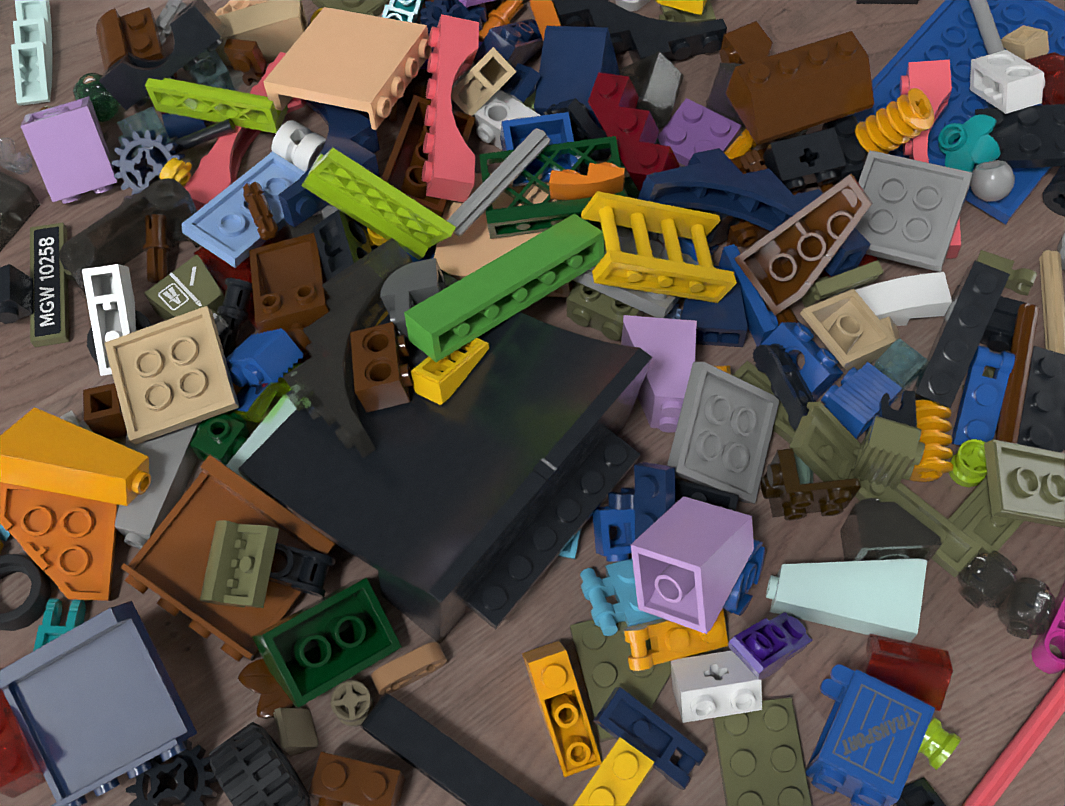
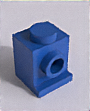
[592,506,636,562]

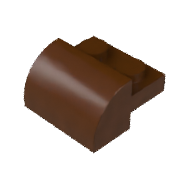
[96,7,164,71]

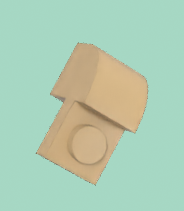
[451,47,516,116]

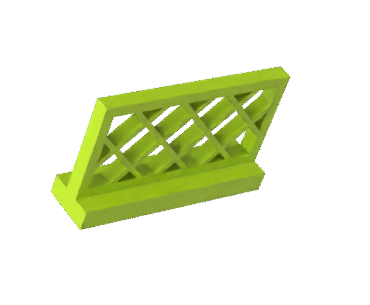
[301,147,456,260]

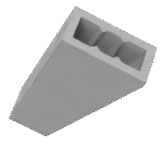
[115,421,202,549]

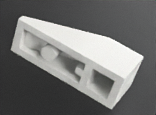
[82,264,136,376]

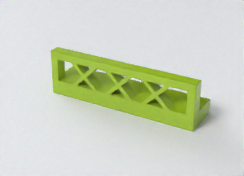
[145,78,288,134]

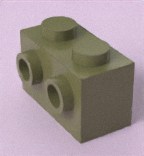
[567,282,645,341]

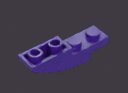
[728,612,812,680]

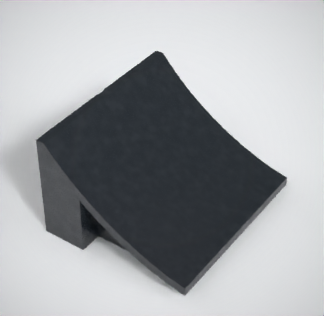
[238,270,653,644]

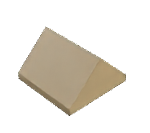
[800,288,897,371]

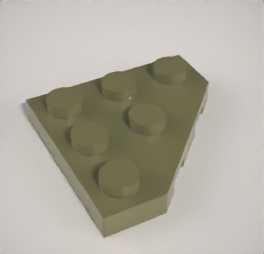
[570,620,672,742]

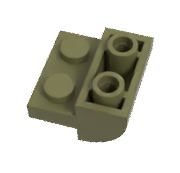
[200,520,279,608]

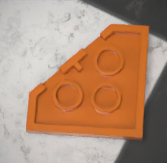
[0,482,117,601]

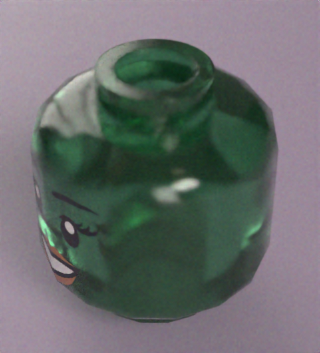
[73,73,121,122]

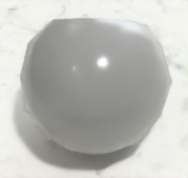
[970,160,1015,201]

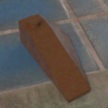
[734,173,873,315]

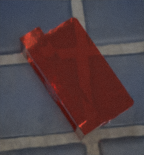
[865,634,953,711]

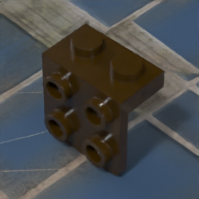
[761,448,861,521]

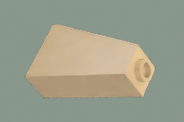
[197,0,308,68]

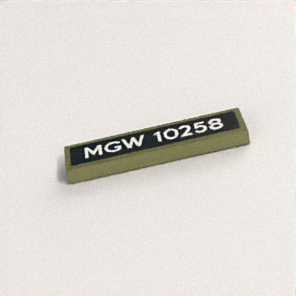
[30,222,69,347]

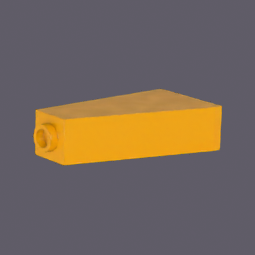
[0,407,151,506]

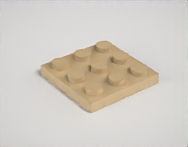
[104,306,239,445]

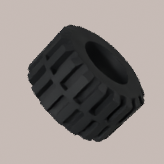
[209,722,311,806]

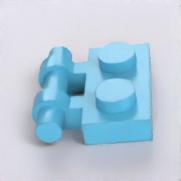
[580,558,662,636]

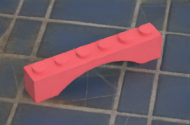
[422,14,479,202]
[180,52,306,214]
[900,60,961,259]

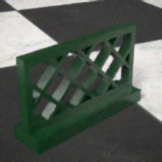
[479,136,627,239]

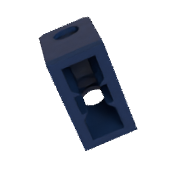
[680,266,747,347]

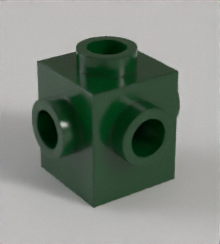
[190,412,251,466]

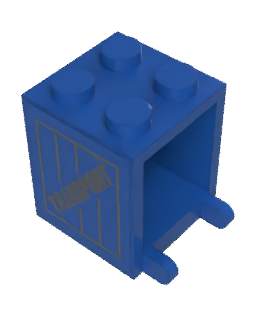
[805,665,935,806]

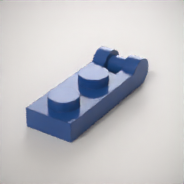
[952,345,1015,446]

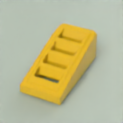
[411,338,489,405]

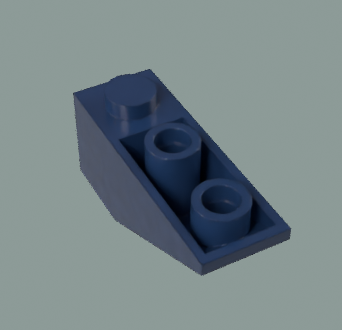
[473,19,543,69]

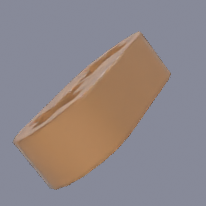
[371,642,447,695]

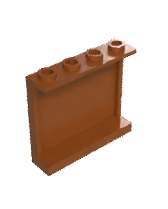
[120,455,335,662]

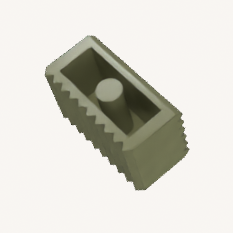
[852,416,925,490]

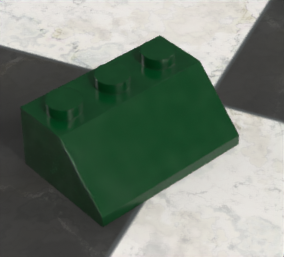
[252,578,402,708]

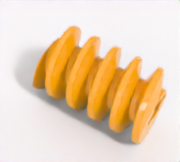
[855,88,934,154]
[909,400,953,482]

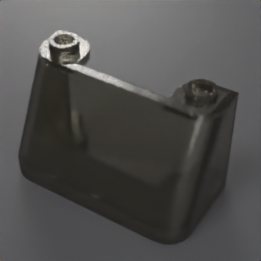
[59,178,201,303]

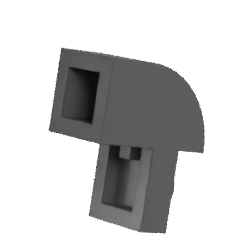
[380,258,446,344]

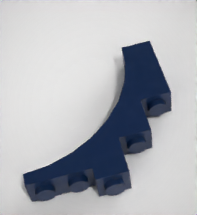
[278,100,380,227]
[637,148,871,277]

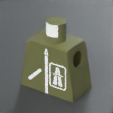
[144,255,225,320]

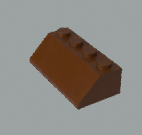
[725,31,874,145]
[381,95,475,217]

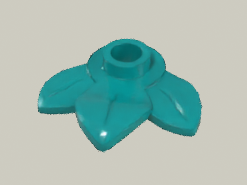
[938,114,1001,172]

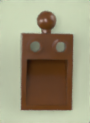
[249,233,338,355]

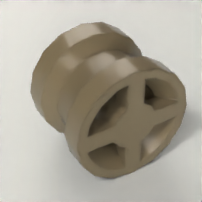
[331,681,374,727]

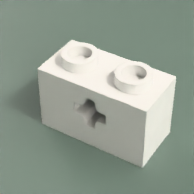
[671,651,762,723]

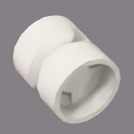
[271,120,326,172]

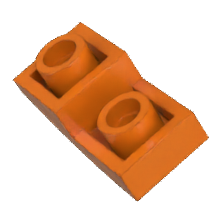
[549,162,625,200]

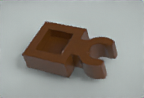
[223,39,267,86]

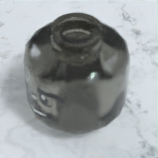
[958,550,1018,609]
[997,577,1057,639]

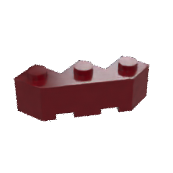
[588,72,680,191]

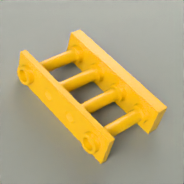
[581,191,736,303]

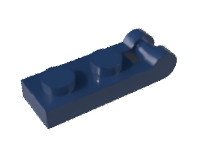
[593,687,706,790]

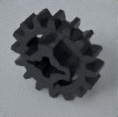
[126,739,218,806]

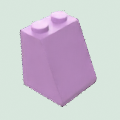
[21,96,118,204]
[621,315,697,433]
[631,496,754,634]

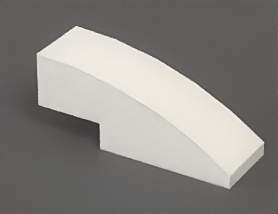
[855,272,952,326]

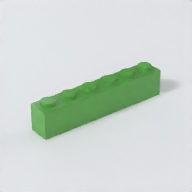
[404,214,604,362]

